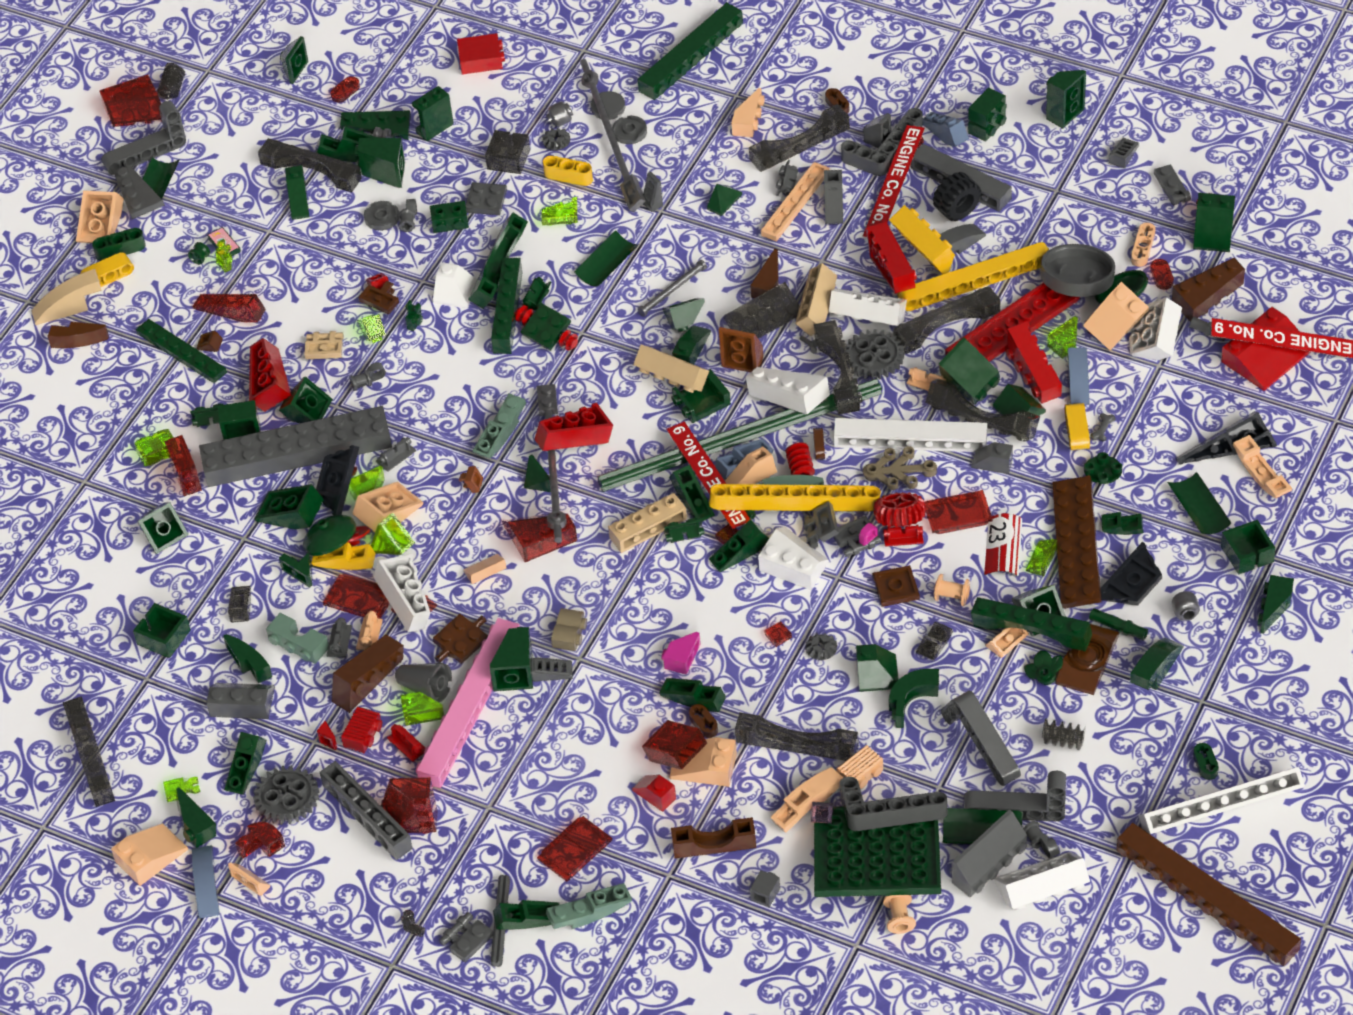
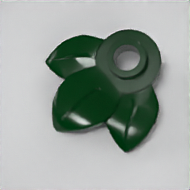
[1024,650,1063,685]

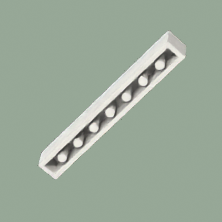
[834,418,987,452]
[1138,767,1305,834]

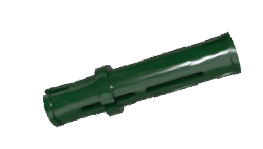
[1089,608,1148,641]

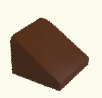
[197,330,223,352]

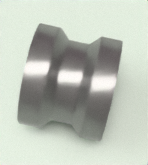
[373,127,391,138]

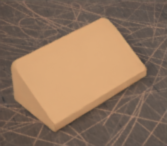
[463,554,506,584]
[985,628,1029,658]
[228,862,270,896]

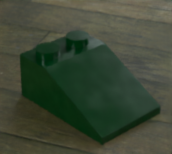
[254,484,324,530]

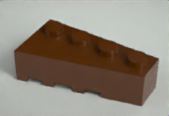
[1172,257,1245,322]
[332,634,404,713]

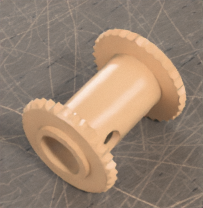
[934,574,970,606]
[883,895,916,934]

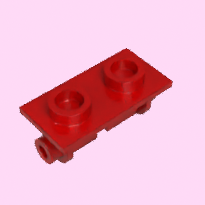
[883,524,924,547]
[387,724,426,762]

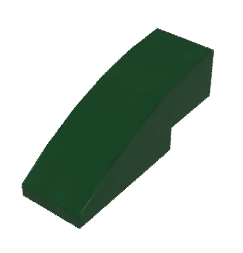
[223,634,272,684]
[659,678,726,712]
[493,900,560,930]

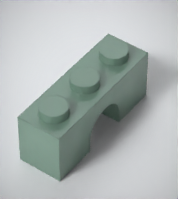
[266,613,329,664]

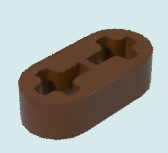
[825,88,850,116]
[813,428,825,460]
[689,704,718,738]

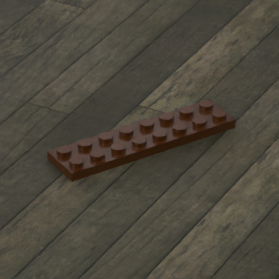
[1052,475,1101,609]

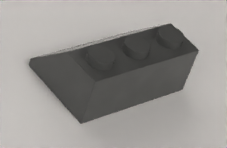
[206,683,275,719]

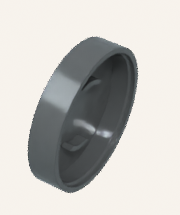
[1041,244,1115,297]

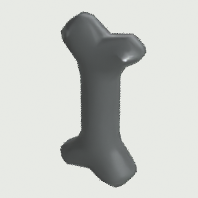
[1091,413,1116,441]

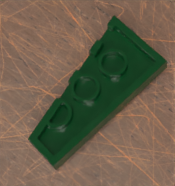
[340,110,411,140]

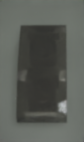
[916,621,953,661]

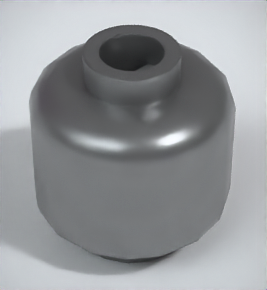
[546,101,573,127]
[1172,591,1200,621]

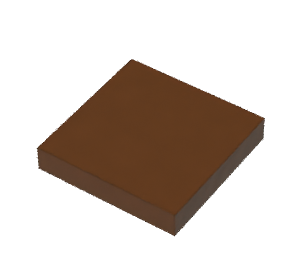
[872,565,920,607]

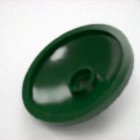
[1095,270,1148,305]
[303,515,356,556]

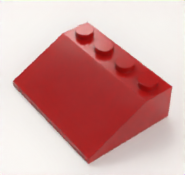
[1221,307,1311,391]

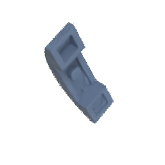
[192,845,220,919]

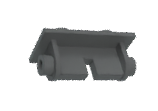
[776,159,798,196]
[376,437,416,472]
[327,618,352,658]

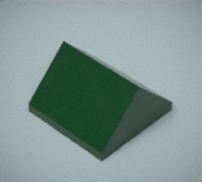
[993,384,1046,430]

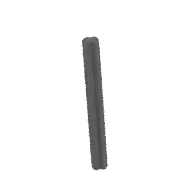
[491,875,510,967]

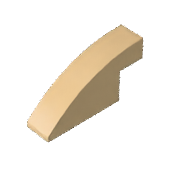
[31,269,102,325]

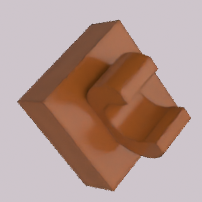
[459,466,483,493]

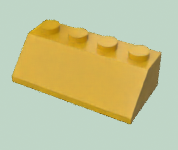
[889,205,955,275]

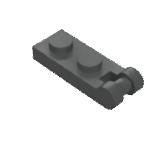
[1154,164,1191,206]

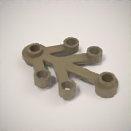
[863,447,937,490]

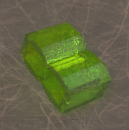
[134,429,179,466]

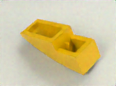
[311,542,376,570]

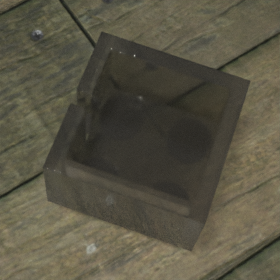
[485,130,530,174]

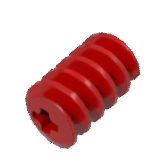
[785,442,815,476]

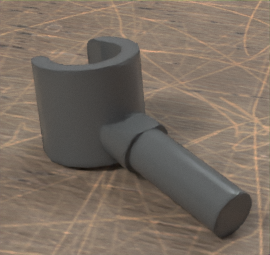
[800,336,822,354]

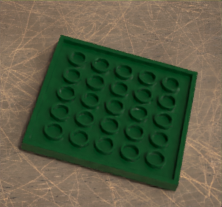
[814,806,941,897]

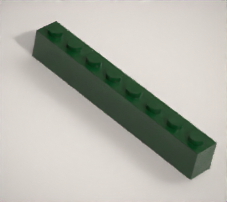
[637,2,743,100]

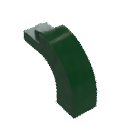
[889,669,939,728]

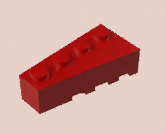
[1006,321,1062,404]
[249,338,291,412]
[534,403,613,451]

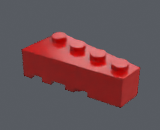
[866,222,917,294]

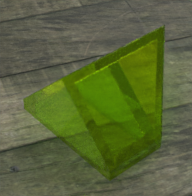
[371,513,415,555]

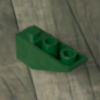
[709,519,769,572]
[1258,575,1294,634]
[224,732,267,795]

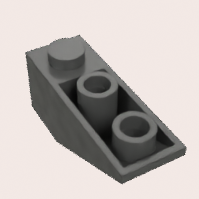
[824,170,843,224]

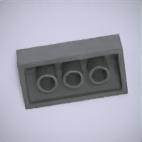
[952,809,1027,897]

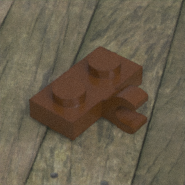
[358,281,399,314]

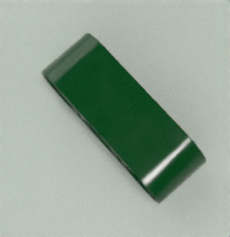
[92,228,146,261]

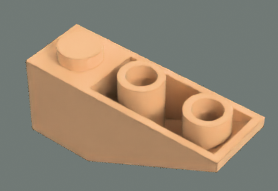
[731,88,765,137]
[725,446,777,484]

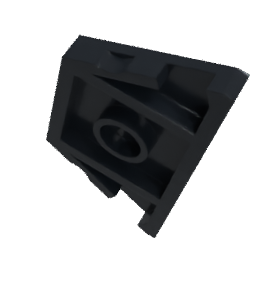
[316,445,359,516]
[1100,542,1162,606]

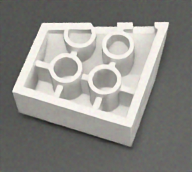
[1129,297,1182,360]
[758,527,829,590]

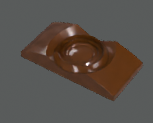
[1056,624,1120,695]

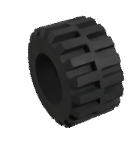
[933,172,982,221]

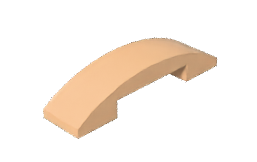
[1233,435,1292,498]

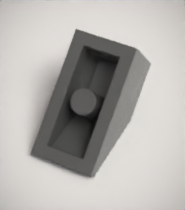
[863,113,891,148]
[971,442,1013,474]

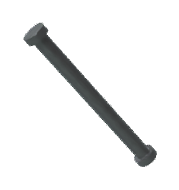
[638,260,707,317]

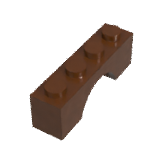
[671,817,757,859]

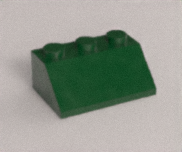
[1046,70,1086,129]

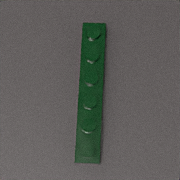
[136,319,227,383]

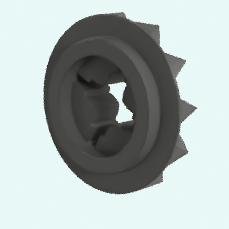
[542,127,571,150]
[806,633,837,660]

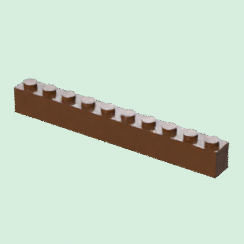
[1116,823,1301,966]

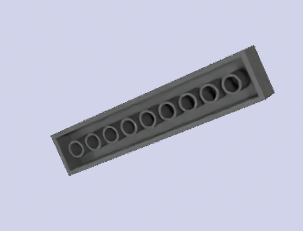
[199,406,392,487]

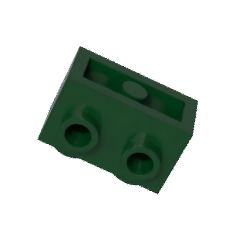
[430,201,469,233]

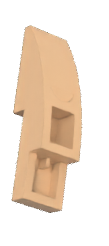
[771,767,844,833]

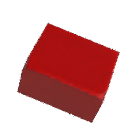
[366,273,389,290]
[317,721,337,750]

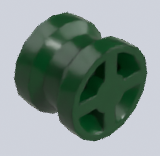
[188,242,210,265]

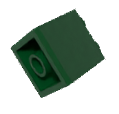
[355,138,406,188]
[1193,193,1235,252]
[938,337,1000,405]
[490,627,533,692]

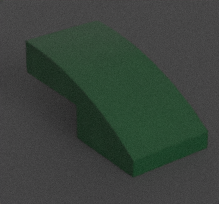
[1101,512,1144,535]

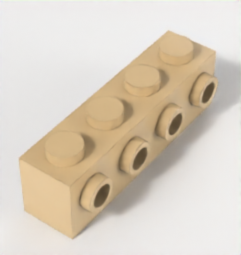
[795,263,837,336]
[633,344,709,393]
[608,493,687,553]

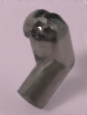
[401,910,425,937]

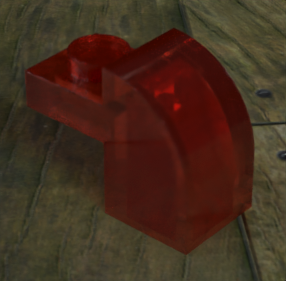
[235,822,285,859]

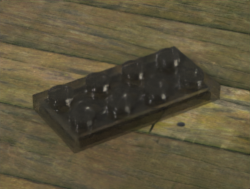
[723,282,800,339]

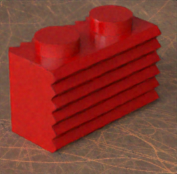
[341,706,383,754]

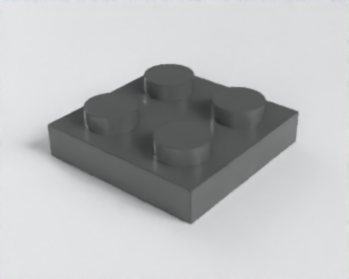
[466,182,507,215]

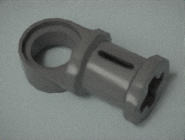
[399,199,417,232]
[349,362,386,391]
[1023,821,1060,858]

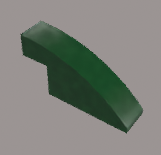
[315,126,378,162]
[1130,638,1184,690]

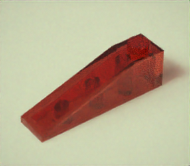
[192,294,266,323]

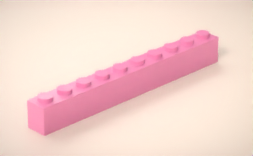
[416,618,520,789]

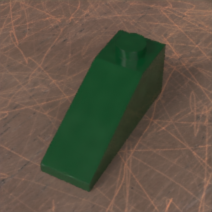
[285,165,310,220]
[672,326,711,364]
[669,465,715,522]
[176,787,216,848]

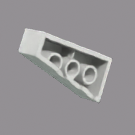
[829,288,907,326]
[746,367,830,414]
[373,554,430,632]

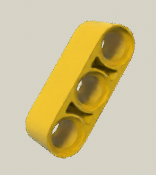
[543,156,593,186]
[80,253,134,287]
[1065,403,1090,450]

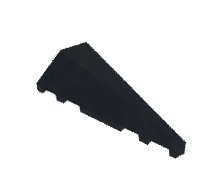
[1175,411,1277,465]

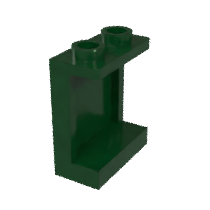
[412,86,454,141]
[671,369,731,423]

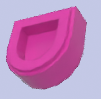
[859,523,878,546]

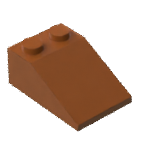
[719,327,763,372]

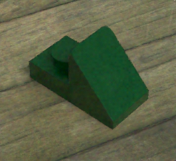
[279,553,312,588]

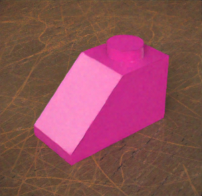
[661,632,701,675]

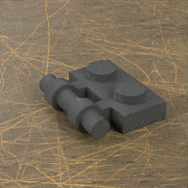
[804,501,839,549]
[833,516,881,557]
[439,912,493,963]

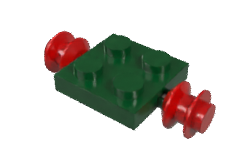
[515,303,578,351]

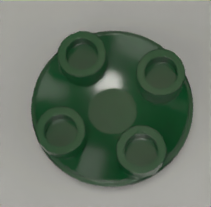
[1084,452,1122,484]

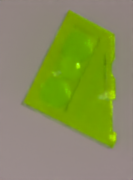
[542,197,578,226]

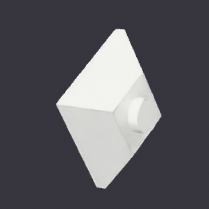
[433,262,477,308]

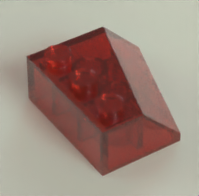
[99,74,162,127]
[502,513,577,562]
[381,777,438,834]

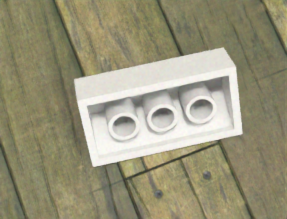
[994,852,1090,910]

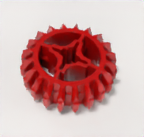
[873,492,926,528]

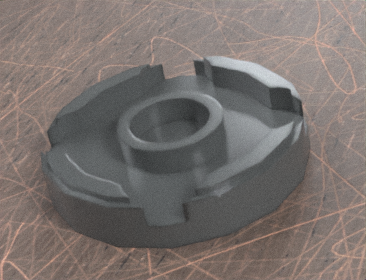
[591,91,626,120]
[612,115,647,144]
[364,201,399,231]

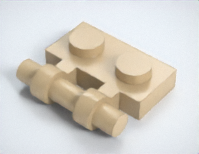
[304,331,344,359]

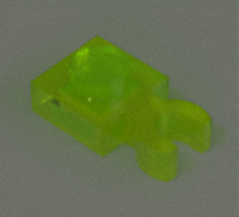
[216,239,233,273]
[163,777,201,802]

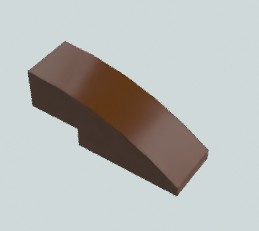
[48,321,109,349]

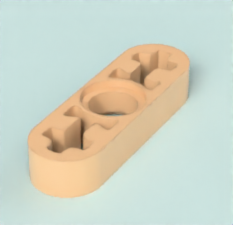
[1131,223,1156,267]

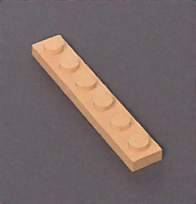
[761,162,830,242]

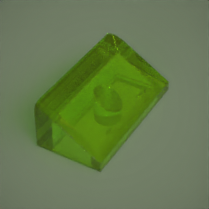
[1026,539,1057,576]

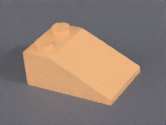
[76,191,124,243]
[1083,282,1149,351]
[352,481,423,535]
[669,737,737,787]
[111,823,188,886]

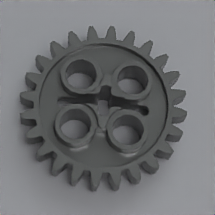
[844,329,904,380]
[253,765,320,825]

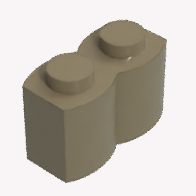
[551,608,587,651]

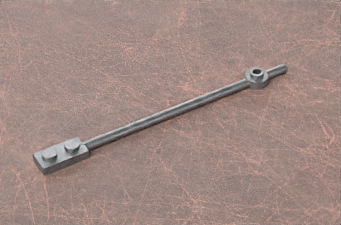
[580,59,646,212]
[537,384,567,543]

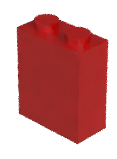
[457,33,505,75]

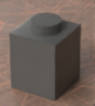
[750,870,780,908]

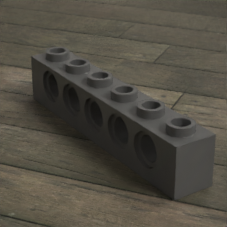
[320,761,413,860]

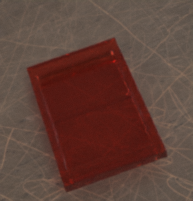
[924,490,993,534]
[323,574,390,619]
[537,816,613,882]

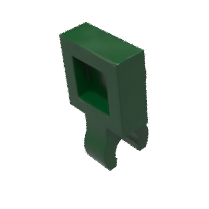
[405,300,423,332]

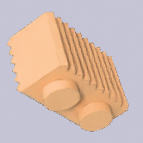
[836,745,883,789]

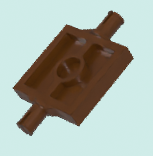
[433,614,488,664]

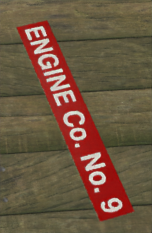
[863,125,925,237]
[1211,318,1353,358]
[666,421,750,529]

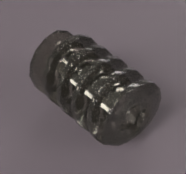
[157,63,185,99]
[1042,718,1086,750]

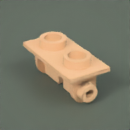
[907,367,948,395]
[356,611,383,650]

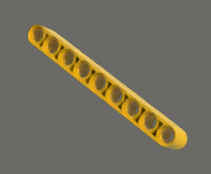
[897,242,1049,311]
[709,484,881,511]

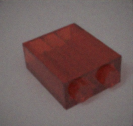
[164,435,202,496]
[642,720,707,770]

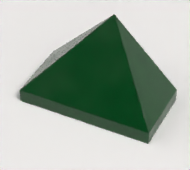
[707,184,742,216]
[524,455,551,492]

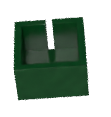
[968,87,1007,142]
[218,400,261,440]
[1221,520,1275,575]
[133,603,191,658]

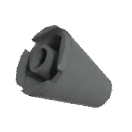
[395,663,452,702]

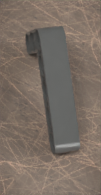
[101,101,186,175]
[841,108,923,176]
[941,690,1021,786]
[963,770,1066,822]
[840,777,948,831]

